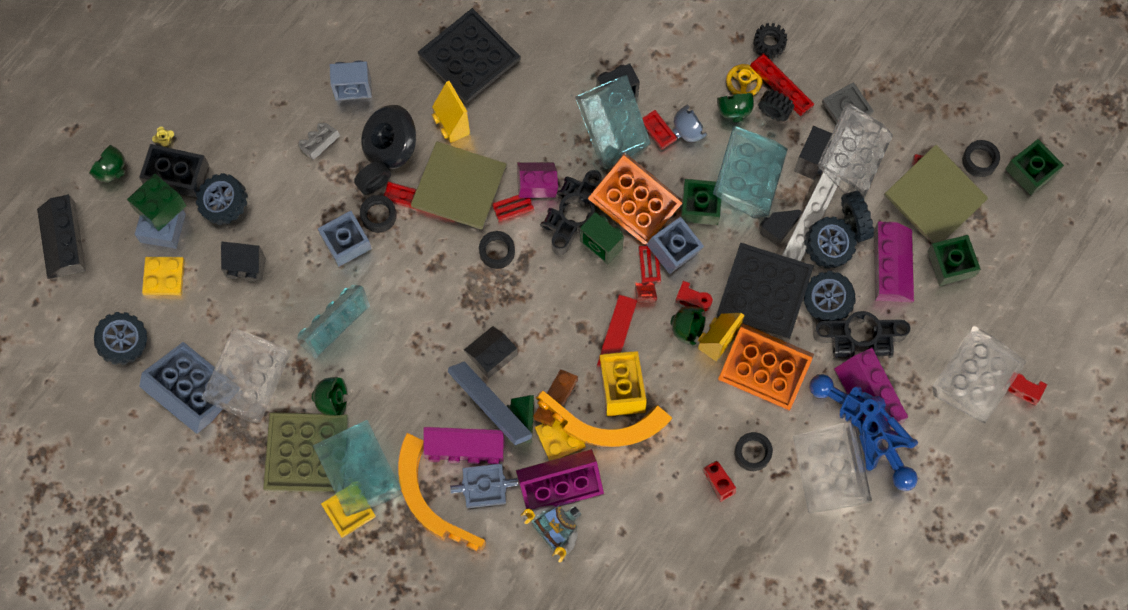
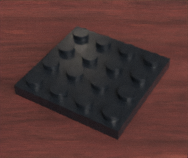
[418,8,521,104]
[716,242,814,339]

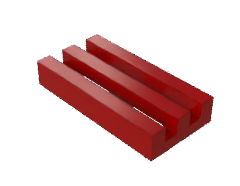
[492,195,534,222]
[638,245,661,284]

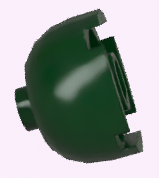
[717,93,754,122]
[89,145,126,183]
[670,306,706,346]
[312,377,347,416]

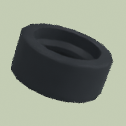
[962,140,1000,177]
[354,161,391,195]
[360,195,397,233]
[479,231,515,269]
[734,432,773,472]

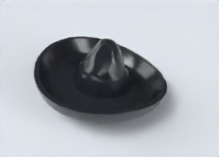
[361,104,416,170]

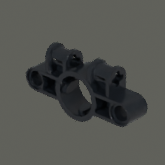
[540,170,602,255]
[813,311,911,359]

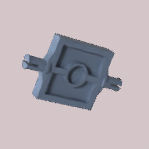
[450,464,518,508]

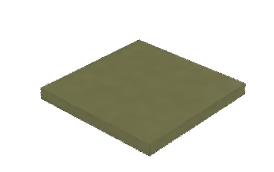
[411,141,507,230]
[884,145,988,244]
[263,412,348,493]

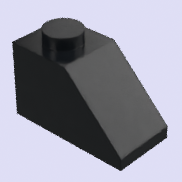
[760,210,802,246]

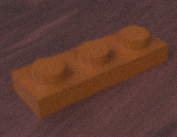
[533,369,578,427]

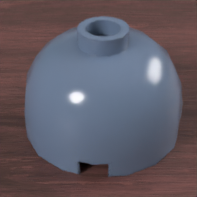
[673,104,707,142]

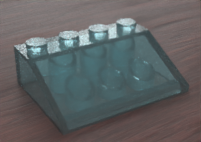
[575,75,651,169]
[713,126,788,218]
[296,285,370,359]
[313,420,402,517]

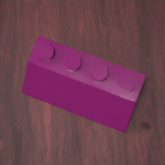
[874,221,914,302]
[834,348,908,430]
[424,427,505,465]
[516,449,604,510]

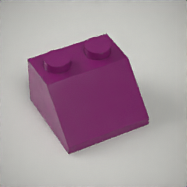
[517,162,558,198]

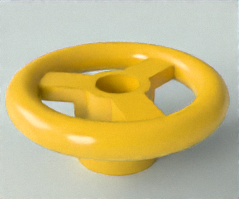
[726,64,762,96]

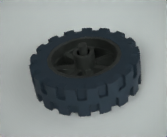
[841,190,874,243]

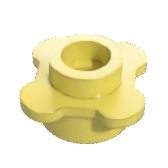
[152,127,174,147]

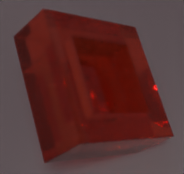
[635,283,657,303]

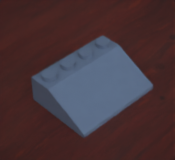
[139,342,240,434]

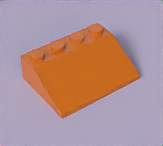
[588,152,682,245]
[718,324,814,410]

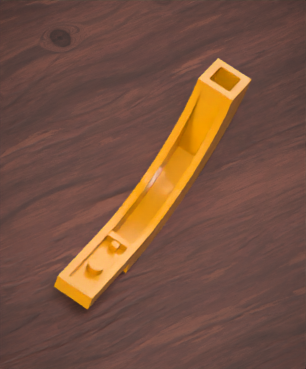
[535,391,672,447]
[398,433,486,551]

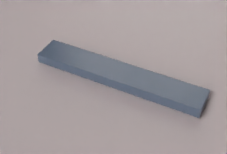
[448,361,532,445]

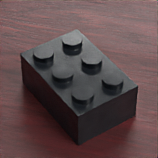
[139,144,209,198]

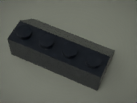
[37,194,86,279]

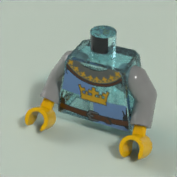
[520,505,582,562]

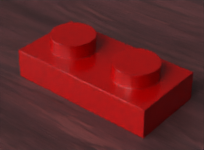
[640,110,677,150]

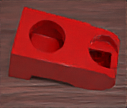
[675,280,713,312]
[1006,373,1048,406]
[702,460,736,502]

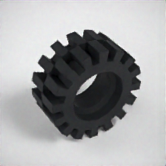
[753,23,787,59]
[758,90,794,122]

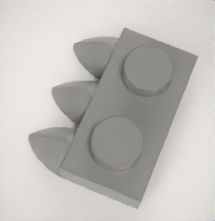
[298,123,340,160]

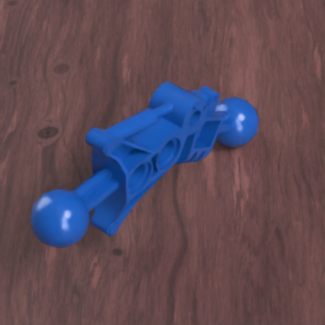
[809,374,918,491]

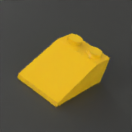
[431,81,470,144]
[698,313,744,362]
[599,351,646,416]

